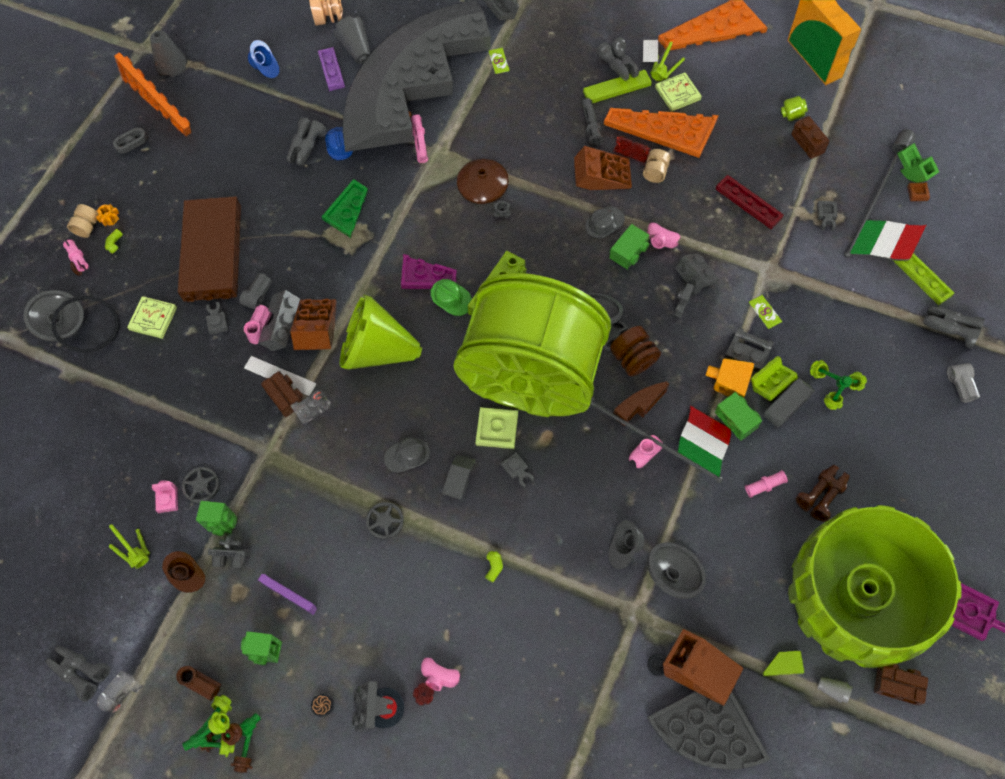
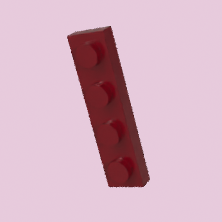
[715,175,784,230]

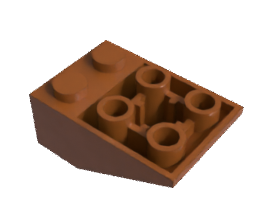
[574,146,632,190]
[290,299,336,350]
[663,629,744,706]

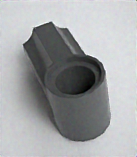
[239,273,272,310]

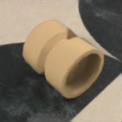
[643,149,671,183]
[67,204,99,238]

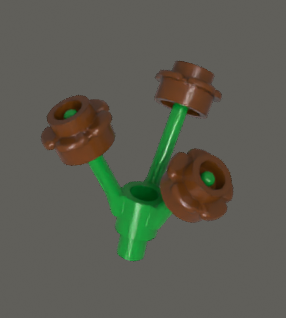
[200,713,261,773]

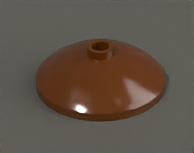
[457,159,509,204]

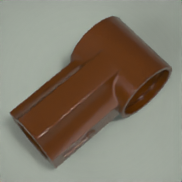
[176,666,222,701]

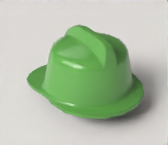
[431,279,472,316]

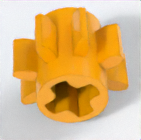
[96,204,119,226]

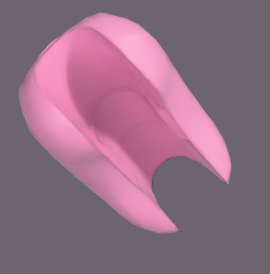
[646,222,680,249]
[629,435,663,468]
[421,657,460,691]

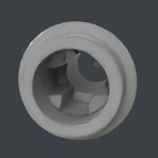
[817,677,853,703]

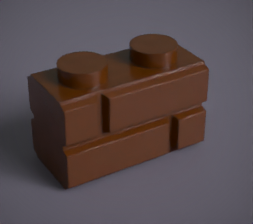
[791,116,830,159]
[261,371,304,417]
[874,664,928,706]

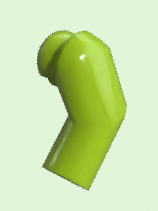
[105,229,123,253]
[485,551,503,583]

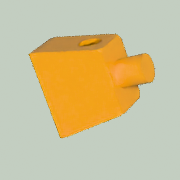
[705,359,754,398]

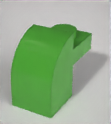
[897,143,939,183]

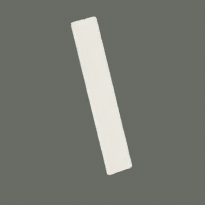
[244,356,316,396]

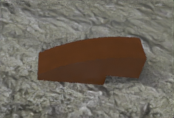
[613,381,669,426]

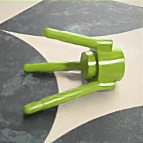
[650,42,685,81]
[109,524,151,569]

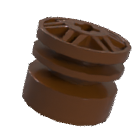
[610,326,661,376]

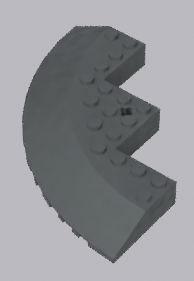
[343,0,491,152]

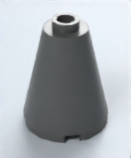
[333,16,371,64]
[150,30,187,77]

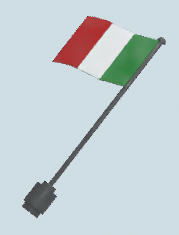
[844,129,926,261]
[589,393,731,483]

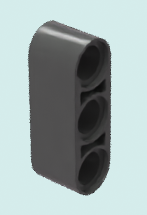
[763,378,815,429]

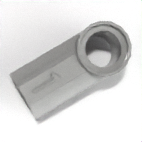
[947,363,980,403]

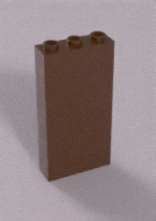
[178,196,241,302]

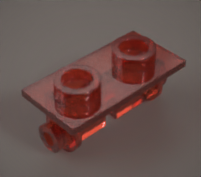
[613,136,652,163]

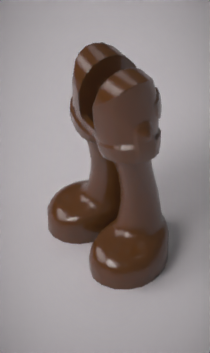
[795,464,850,522]

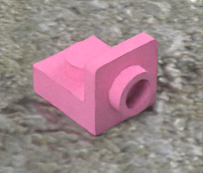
[152,481,178,513]

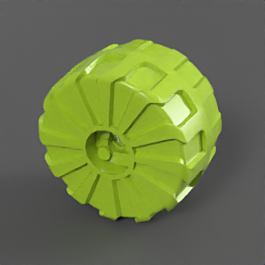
[788,505,961,668]

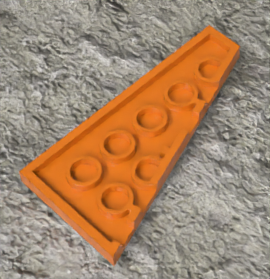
[658,0,767,50]
[114,52,191,136]
[604,108,719,158]

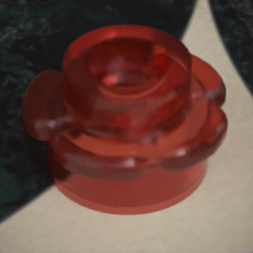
[413,683,434,705]

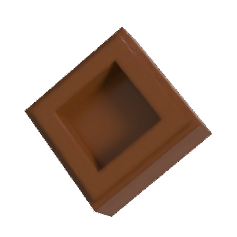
[907,182,930,201]

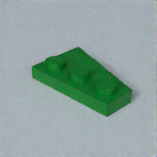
[322,179,368,238]

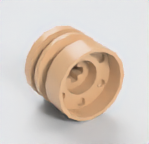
[309,0,343,26]

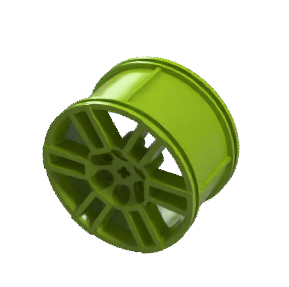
[453,273,611,417]

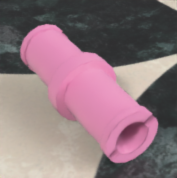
[63,240,89,272]
[745,470,788,498]

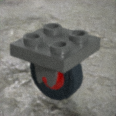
[352,681,405,732]

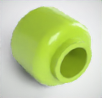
[781,96,808,121]

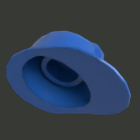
[248,40,279,78]
[325,127,353,160]

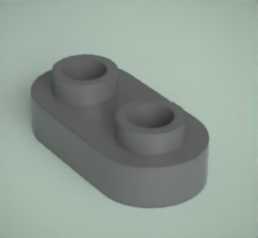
[113,128,147,153]

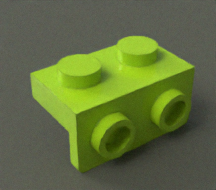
[751,356,798,401]

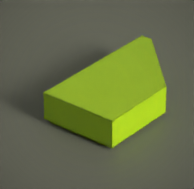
[762,651,804,676]

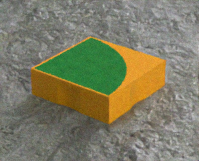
[788,0,861,85]

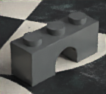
[258,290,300,351]

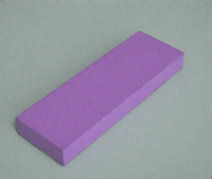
[318,47,345,91]
[258,574,317,615]

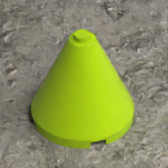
[339,295,422,370]

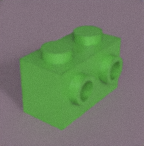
[609,224,650,269]
[714,392,762,441]
[196,501,237,536]
[241,631,282,665]

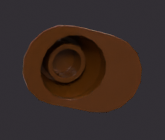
[162,551,205,593]

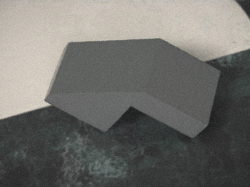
[442,455,476,499]

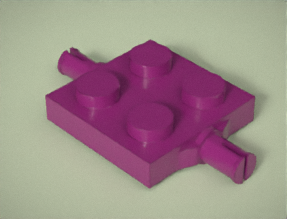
[952,583,1005,641]

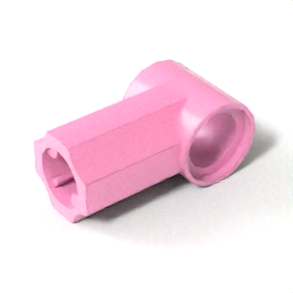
[244,305,272,344]

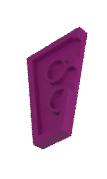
[401,254,457,289]

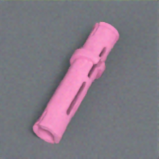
[411,115,428,163]

